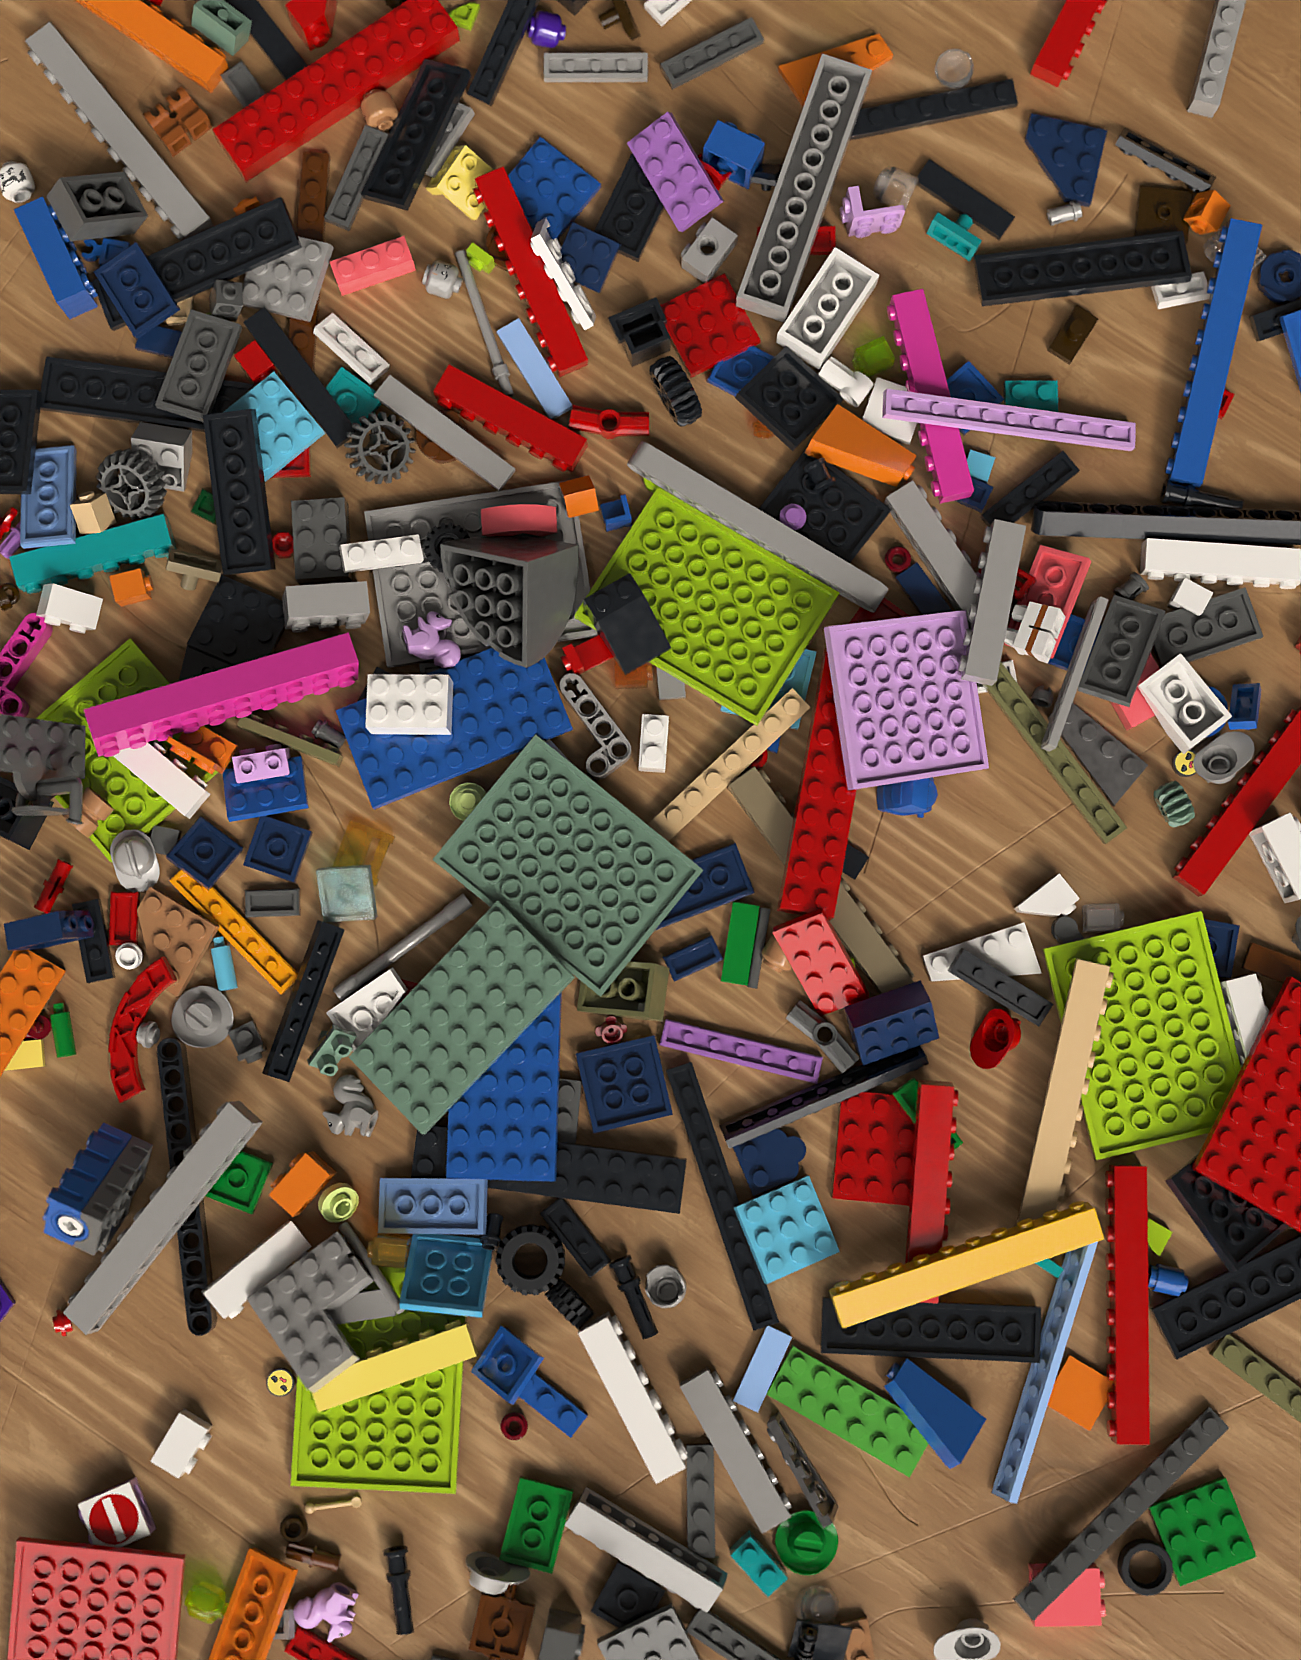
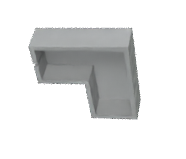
[247,1232,374,1393]

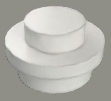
[115,942,143,969]

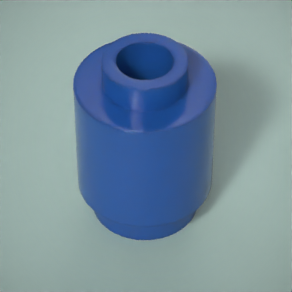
[1148,1264,1188,1296]

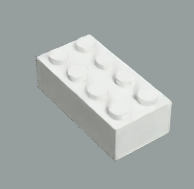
[776,247,879,370]

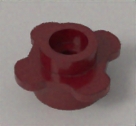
[595,1015,627,1044]

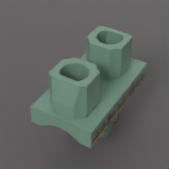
[307,1025,357,1076]

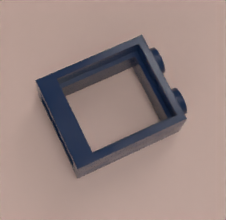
[4,910,94,951]

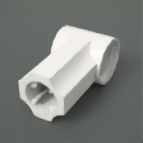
[818,356,874,407]

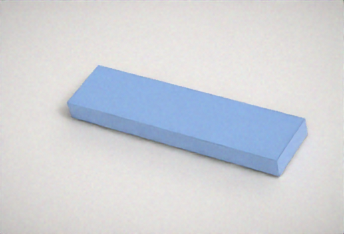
[496,318,573,420]

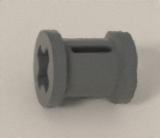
[1113,572,1149,600]

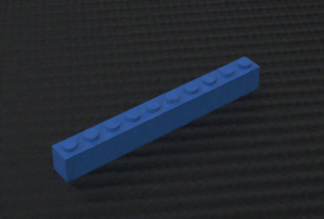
[1165,218,1262,488]

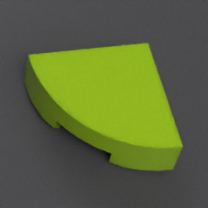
[449,3,480,31]
[1148,1218,1173,1256]

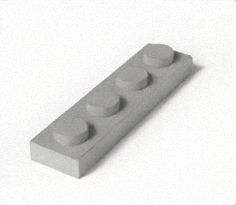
[544,53,648,82]

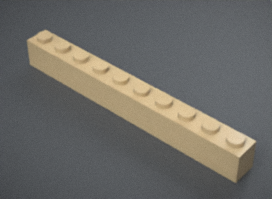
[1017,958,1113,1223]

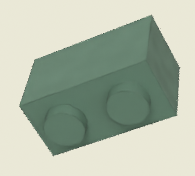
[191,0,252,56]

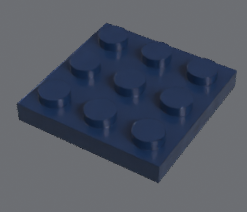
[576,1035,673,1133]

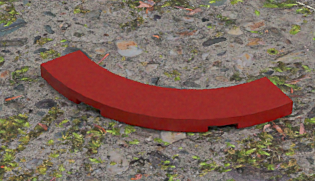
[108,957,177,1103]

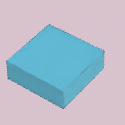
[967,449,995,484]

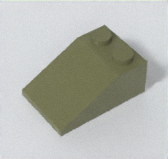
[577,962,669,1022]

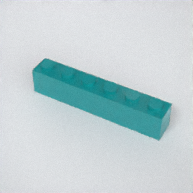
[9,514,177,594]

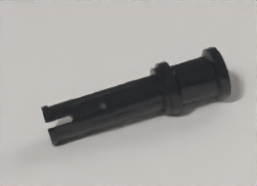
[1160,479,1243,508]
[608,1255,659,1339]
[383,1546,414,1635]

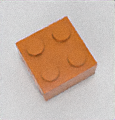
[269,1151,337,1217]

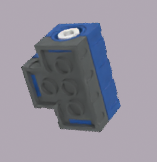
[43,1122,153,1255]

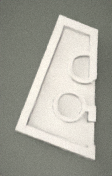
[326,968,408,1052]

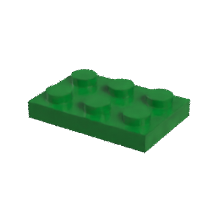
[499,1476,573,1574]

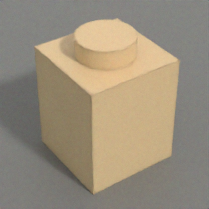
[70,491,116,535]

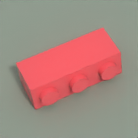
[330,236,416,296]

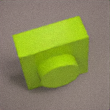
[466,242,495,274]

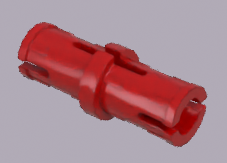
[34,859,74,914]

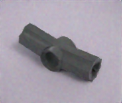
[785,1000,859,1073]

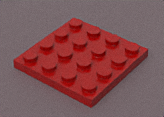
[832,1092,915,1206]

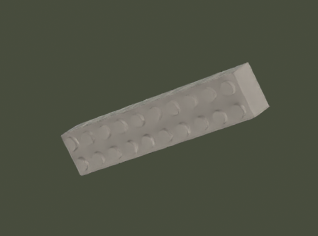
[736,54,872,323]

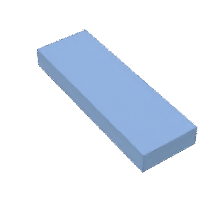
[733,1326,792,1413]

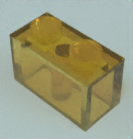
[367,1233,412,1269]

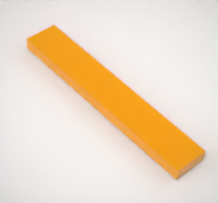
[169,870,298,995]

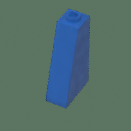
[884,1358,986,1469]

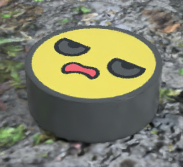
[1172,750,1196,777]
[266,1368,295,1397]

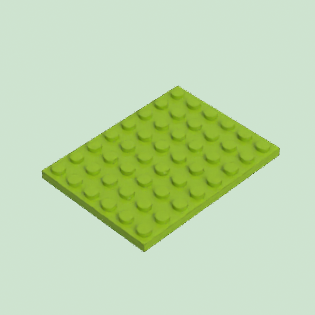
[575,487,839,726]
[1043,911,1241,1160]
[291,1265,466,1494]

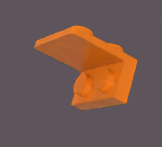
[166,726,238,774]

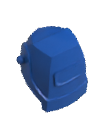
[877,777,938,818]

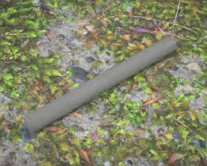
[339,1222,405,1314]

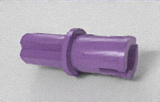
[0,520,21,559]

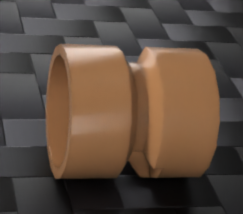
[62,787,114,838]

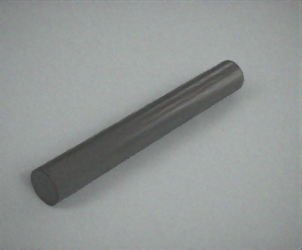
[747,908,771,989]

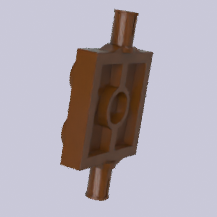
[468,1584,535,1660]

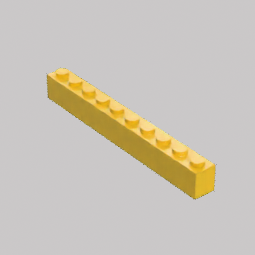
[829,1201,1104,1328]

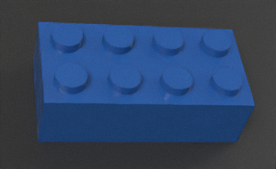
[14,196,98,319]

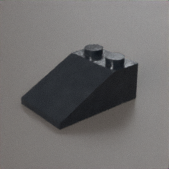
[584,573,671,675]
[0,777,54,850]

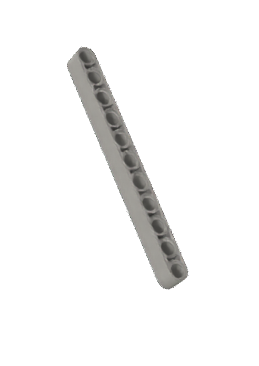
[627,441,888,613]

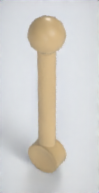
[304,1496,362,1514]

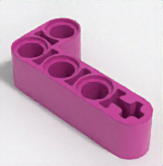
[0,613,53,717]

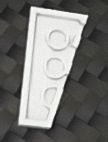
[530,218,596,330]

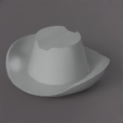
[171,986,234,1048]

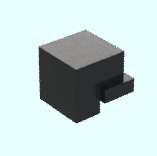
[608,297,671,367]

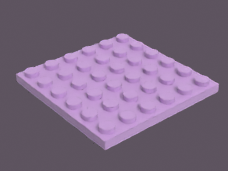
[824,610,989,790]

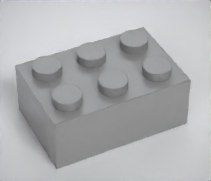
[282,581,370,633]

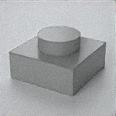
[273,1609,295,1639]

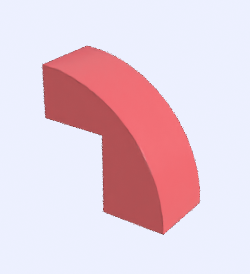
[481,504,557,537]

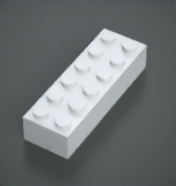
[578,1312,688,1484]

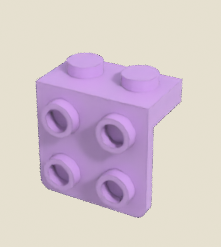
[840,186,905,238]

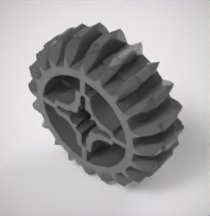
[344,412,416,484]
[96,448,167,520]

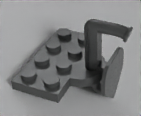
[0,714,86,825]

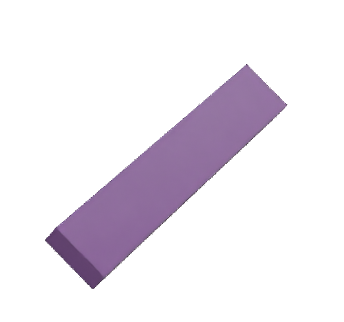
[660,1019,823,1084]

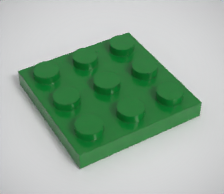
[1148,1476,1257,1587]

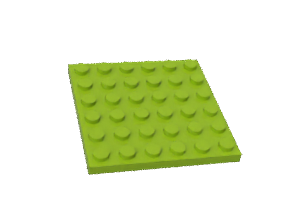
[35,638,234,863]

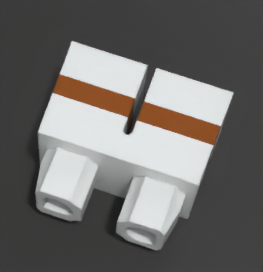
[1004,602,1066,664]

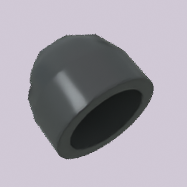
[1031,685,1054,707]

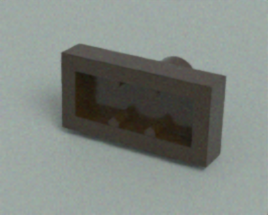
[598,0,641,41]
[1048,305,1099,365]

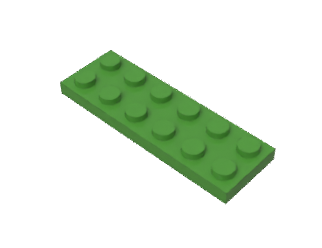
[766,1345,928,1478]

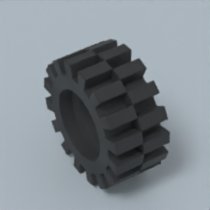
[424,522,470,573]
[545,1278,595,1329]

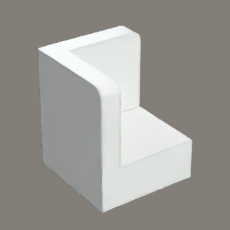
[1167,578,1213,616]

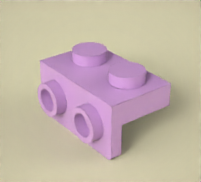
[232,744,291,783]

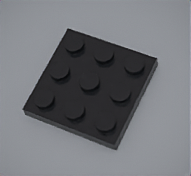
[735,346,844,451]
[187,575,285,666]

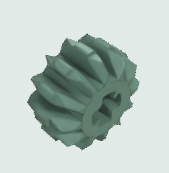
[1154,781,1195,827]

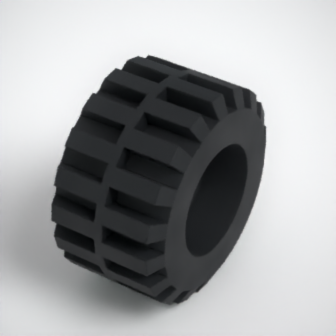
[496,1224,565,1296]

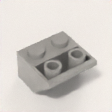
[131,422,192,492]

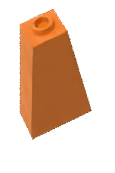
[805,404,917,487]

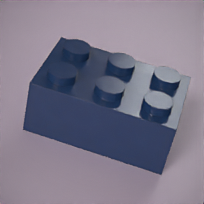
[844,980,939,1065]

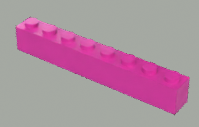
[887,289,974,504]

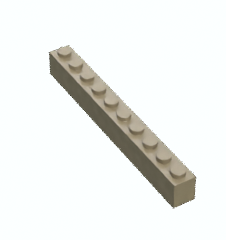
[728,766,915,994]

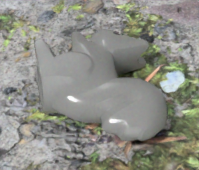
[322,1074,379,1137]

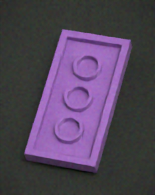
[627,112,724,232]

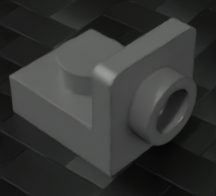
[228,1021,267,1064]

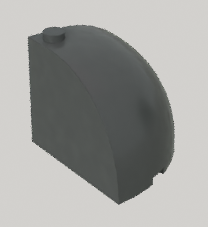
[440,536,579,668]

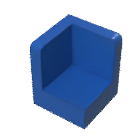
[600,494,632,532]

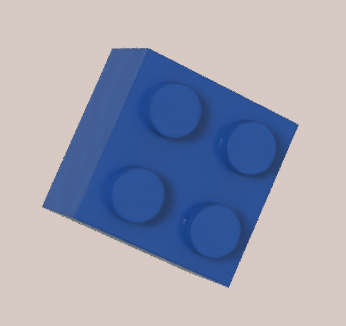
[703,120,765,190]

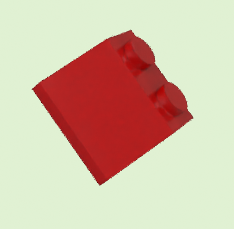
[285,0,337,52]

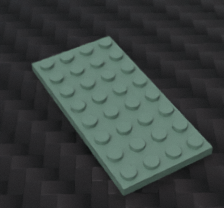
[349,900,575,1134]

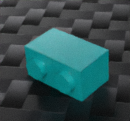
[729,1530,788,1597]

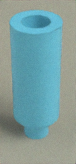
[211,936,238,991]

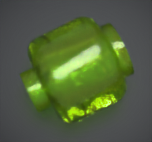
[184,1582,228,1624]

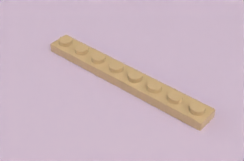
[647,688,811,842]

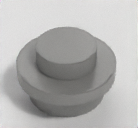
[136,1021,160,1048]

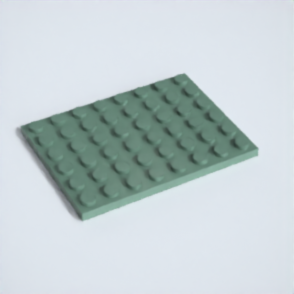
[432,734,703,997]

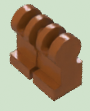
[143,86,213,157]

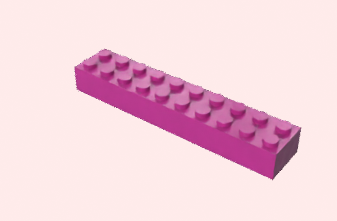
[83,632,359,757]

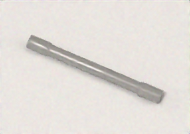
[333,894,472,1001]

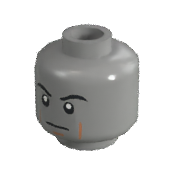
[422,260,463,299]

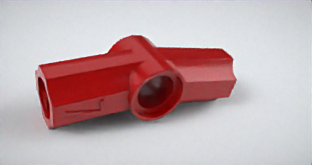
[569,405,649,439]

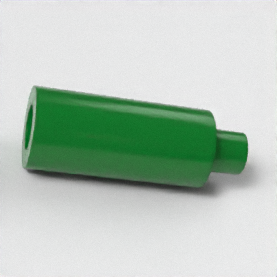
[50,1003,77,1058]

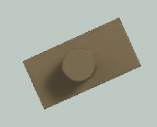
[166,548,222,591]

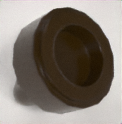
[0,583,20,611]

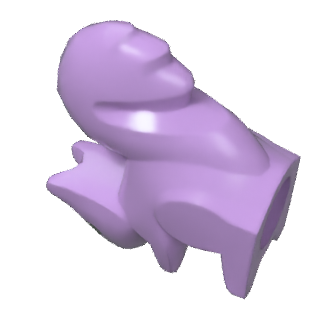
[402,611,461,668]
[293,1582,359,1642]

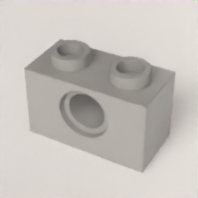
[680,217,738,283]

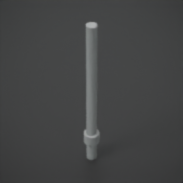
[455,250,514,397]

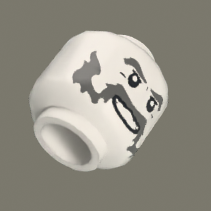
[0,161,35,203]

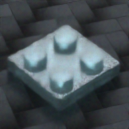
[316,865,378,922]

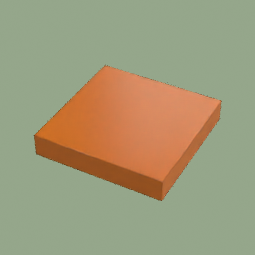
[1047,1354,1113,1431]

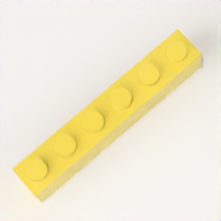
[312,1319,478,1412]

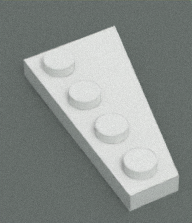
[922,923,1042,982]

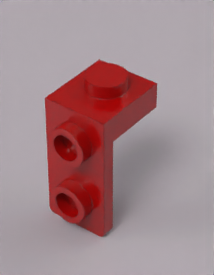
[560,635,614,675]

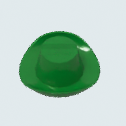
[775,1511,838,1576]

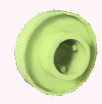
[449,782,487,822]
[318,1183,359,1223]

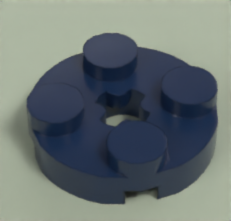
[1257,250,1301,304]

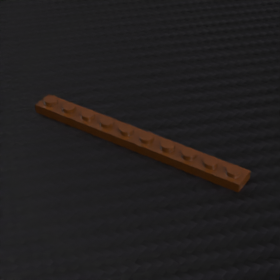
[285,152,331,409]

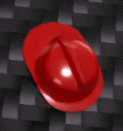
[970,1008,1021,1069]

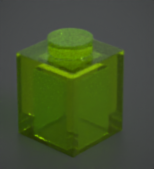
[852,336,895,378]

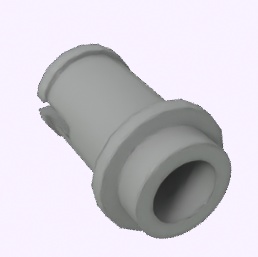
[1047,200,1082,226]

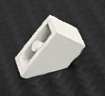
[1014,873,1080,917]

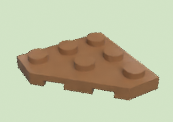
[137,887,220,997]

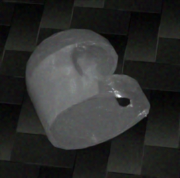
[873,166,919,211]

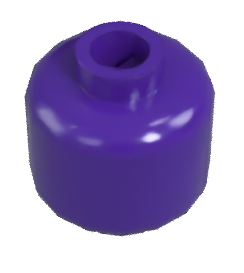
[527,10,566,48]

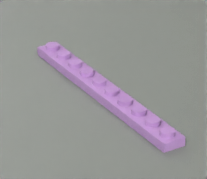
[882,389,1136,451]

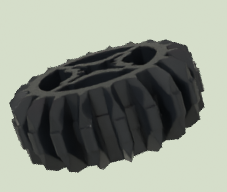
[649,356,702,427]

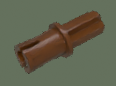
[285,1542,341,1572]

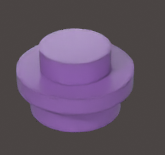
[780,504,806,531]

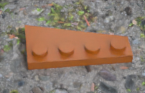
[778,34,893,107]

